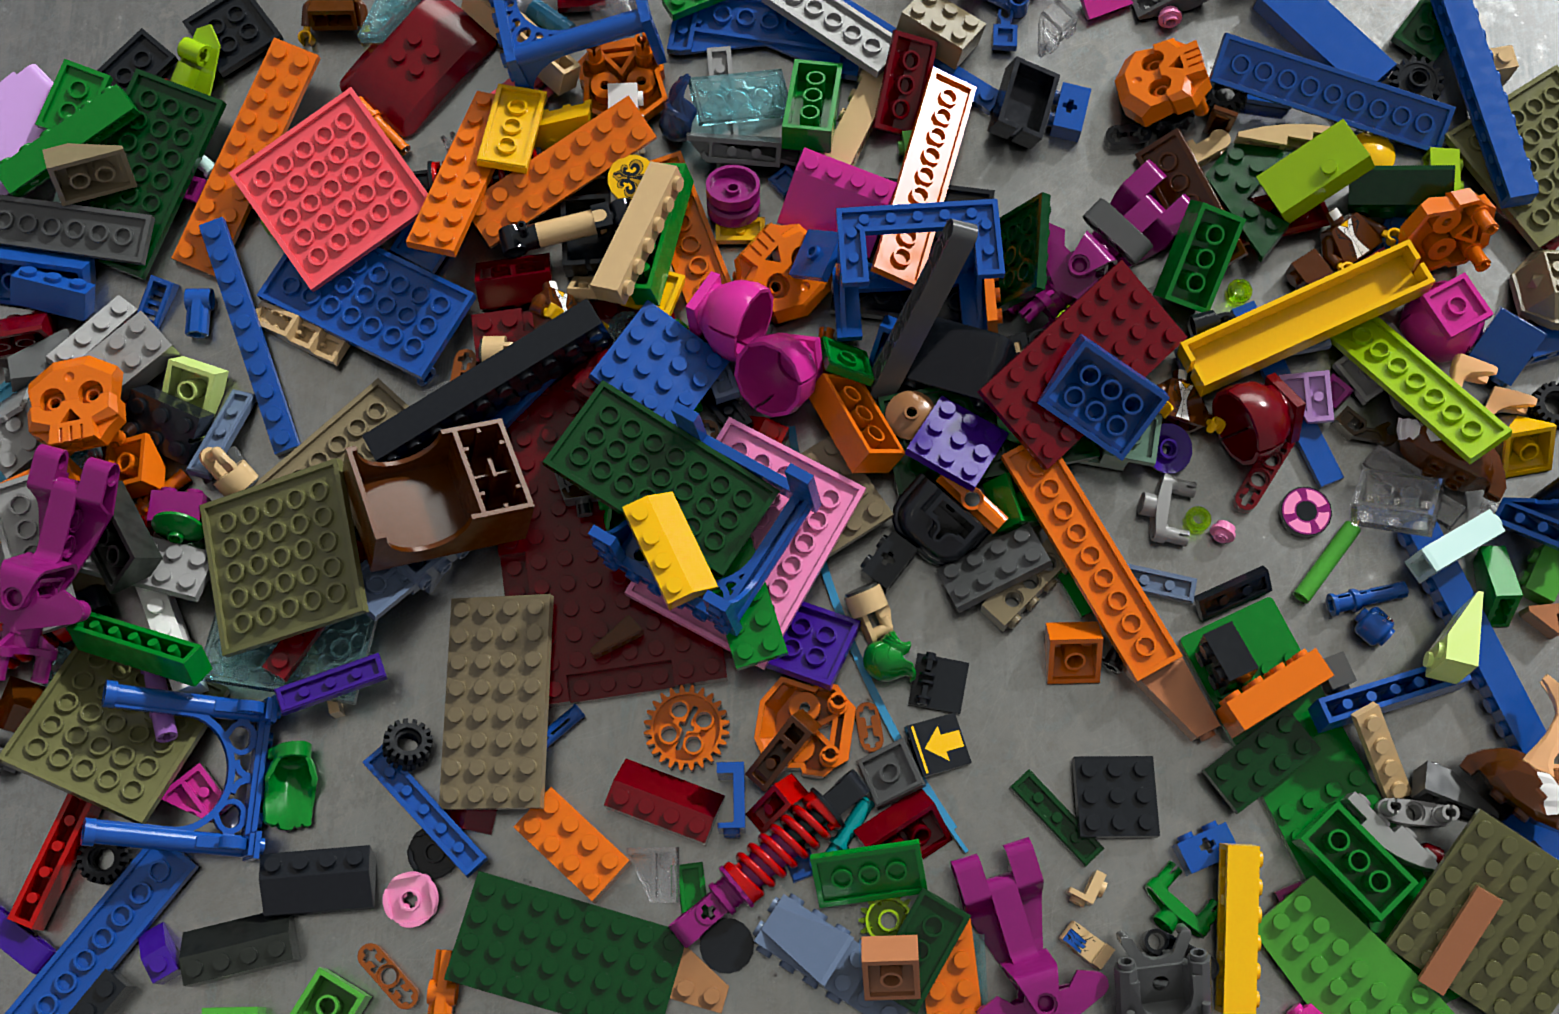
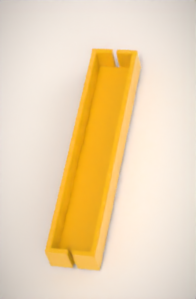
[1177,239,1435,397]

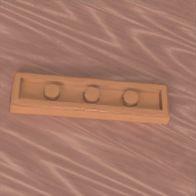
[1417,885,1503,996]

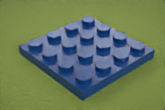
[588,300,730,427]

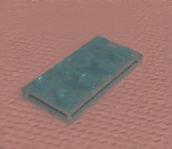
[688,69,788,126]

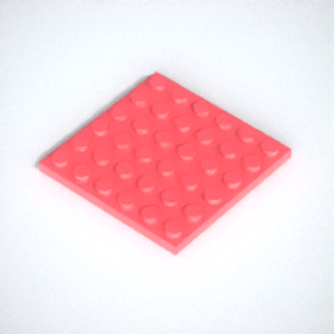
[229,87,428,292]

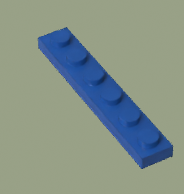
[362,744,488,878]

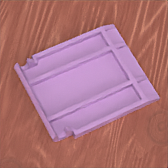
[0,64,54,196]

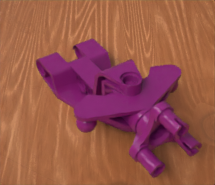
[1006,159,1190,339]
[0,444,120,684]
[950,837,1109,1014]

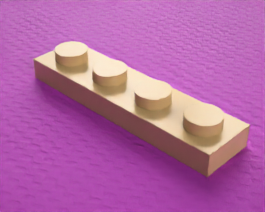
[1350,702,1411,799]

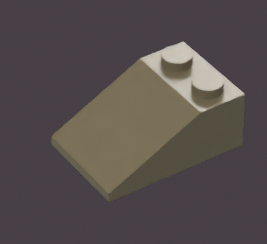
[42,143,137,206]

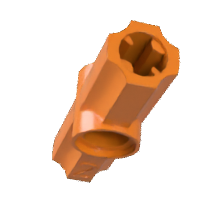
[936,475,1008,534]
[427,949,459,1014]

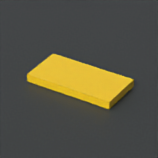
[477,83,547,174]

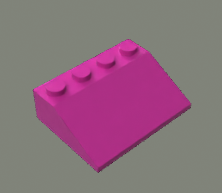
[777,147,898,259]

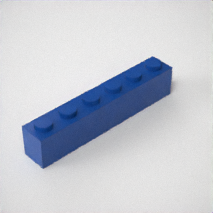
[1308,666,1472,733]

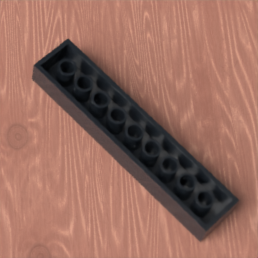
[362,298,614,462]

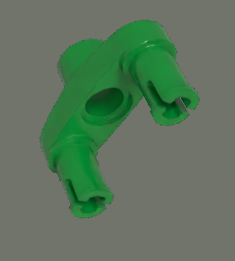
[1145,861,1218,938]

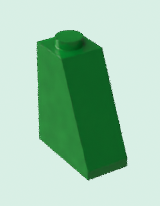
[1473,545,1523,627]

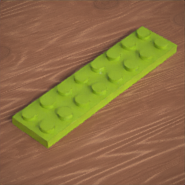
[1330,316,1512,464]

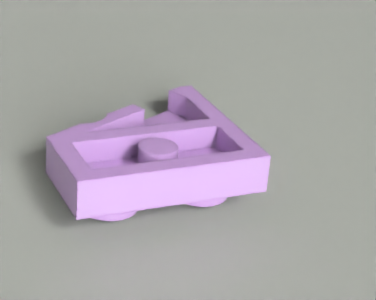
[1279,370,1334,424]

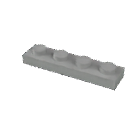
[46,295,138,365]

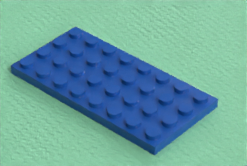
[257,247,477,381]

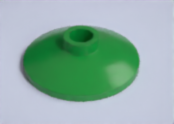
[151,511,204,544]

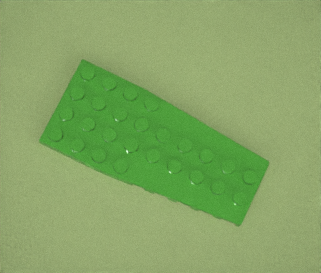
[1258,875,1455,1014]

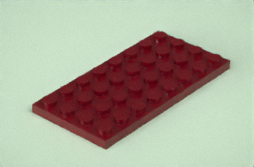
[977,260,1187,470]

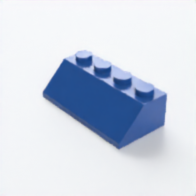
[0,245,96,307]

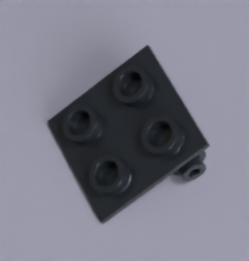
[908,652,969,714]

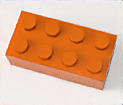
[809,373,905,473]
[1215,648,1334,739]
[514,787,632,903]

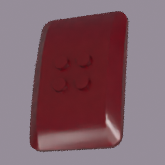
[340,0,498,138]

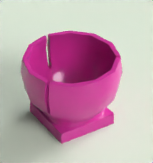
[686,271,774,362]
[1399,272,1494,363]
[734,332,824,417]

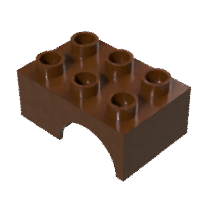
[343,418,535,572]

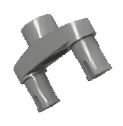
[1137,473,1197,547]
[1374,798,1460,828]

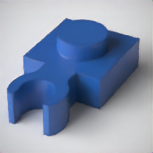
[992,9,1018,51]

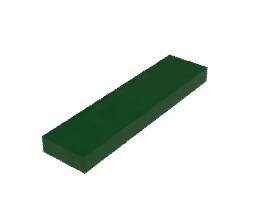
[1009,769,1105,867]

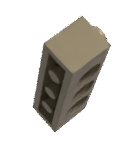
[980,538,1069,632]

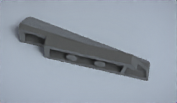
[686,132,803,168]

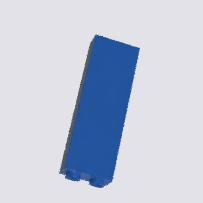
[1253,0,1397,83]

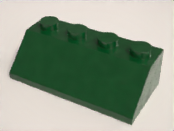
[1348,165,1455,219]

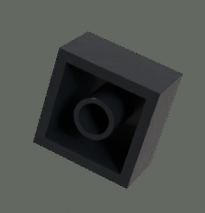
[1195,621,1259,696]

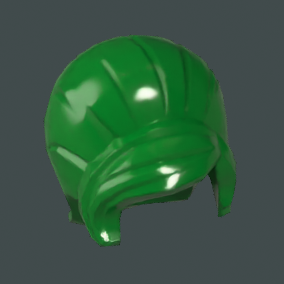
[863,630,916,682]

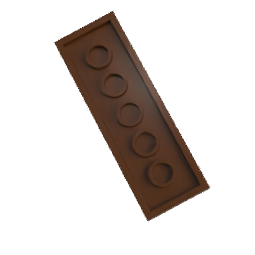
[1135,128,1248,266]

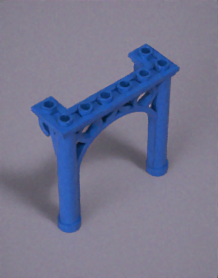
[80,680,282,862]

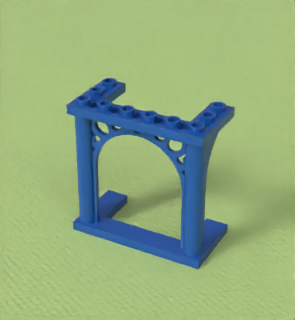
[489,0,667,89]
[832,199,1005,341]
[588,402,821,637]

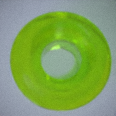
[1227,279,1252,303]
[1185,506,1211,532]

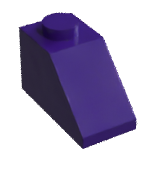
[138,922,181,985]

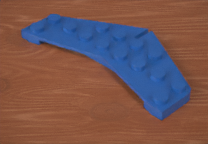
[667,0,859,81]

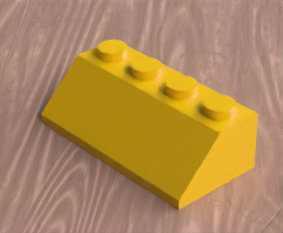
[622,491,718,610]

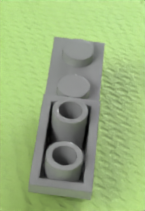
[1340,791,1438,872]

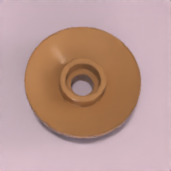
[885,391,935,441]

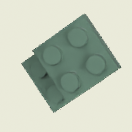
[1078,414,1163,471]

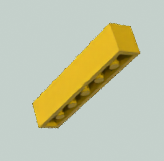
[1215,843,1263,1014]

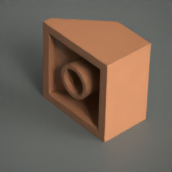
[861,935,921,1001]

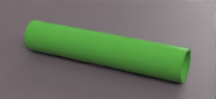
[1293,521,1361,604]

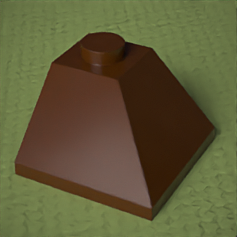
[0,676,46,733]

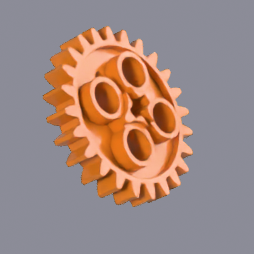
[644,685,730,772]

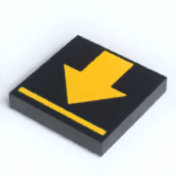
[904,712,972,778]

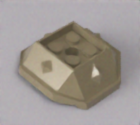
[1509,249,1559,330]

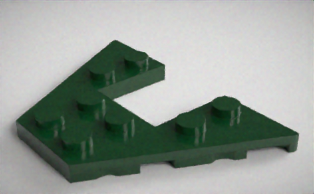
[1205,143,1294,263]

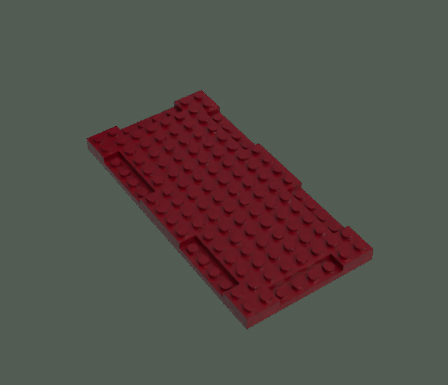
[471,300,728,708]

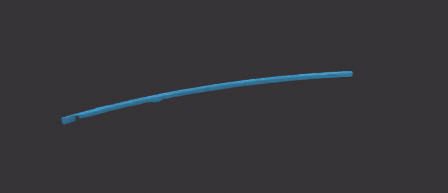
[789,426,969,853]

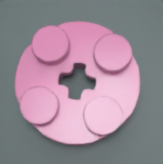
[383,871,439,928]

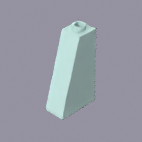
[1405,509,1505,584]

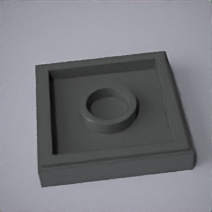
[856,737,926,810]

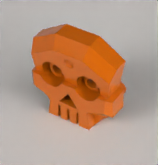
[578,32,668,122]
[1115,38,1212,127]
[1398,188,1499,274]
[732,222,832,325]
[27,355,126,456]
[754,676,856,779]

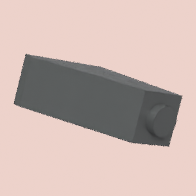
[3,329,69,392]

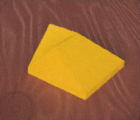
[1502,416,1557,478]

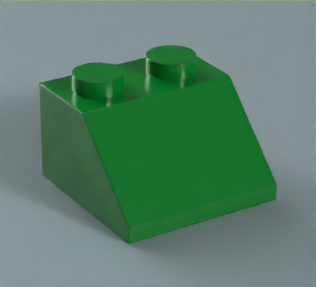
[982,473,1040,532]

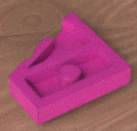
[161,763,233,822]

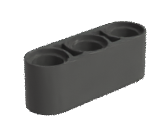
[1082,198,1153,266]

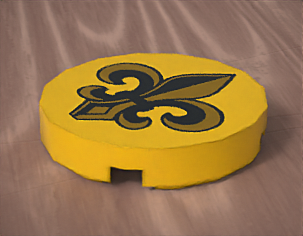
[608,155,650,199]

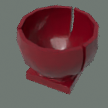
[1212,372,1306,465]

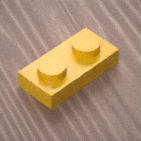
[715,217,765,245]

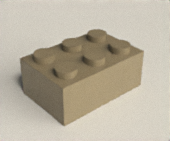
[896,0,986,70]

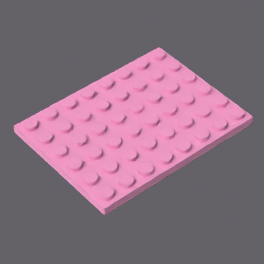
[624,417,866,670]

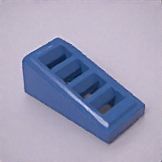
[136,275,180,330]

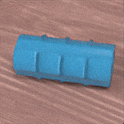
[525,0,576,30]

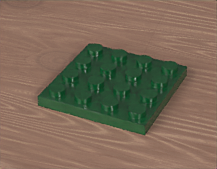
[995,192,1051,312]

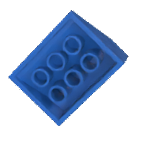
[1037,334,1170,461]

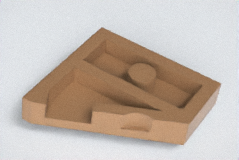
[670,947,729,1014]

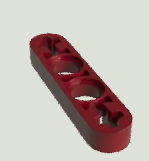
[1232,440,1295,513]

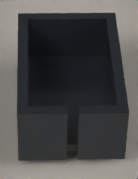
[987,56,1060,149]
[560,193,614,277]
[120,385,214,465]

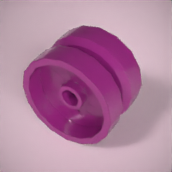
[706,165,760,228]

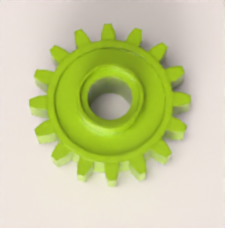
[858,897,911,936]

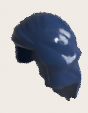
[659,73,697,142]

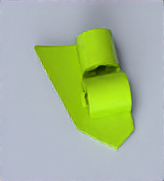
[170,24,221,96]

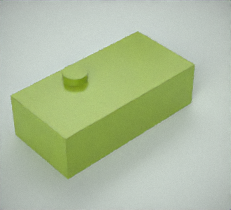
[1256,119,1375,223]

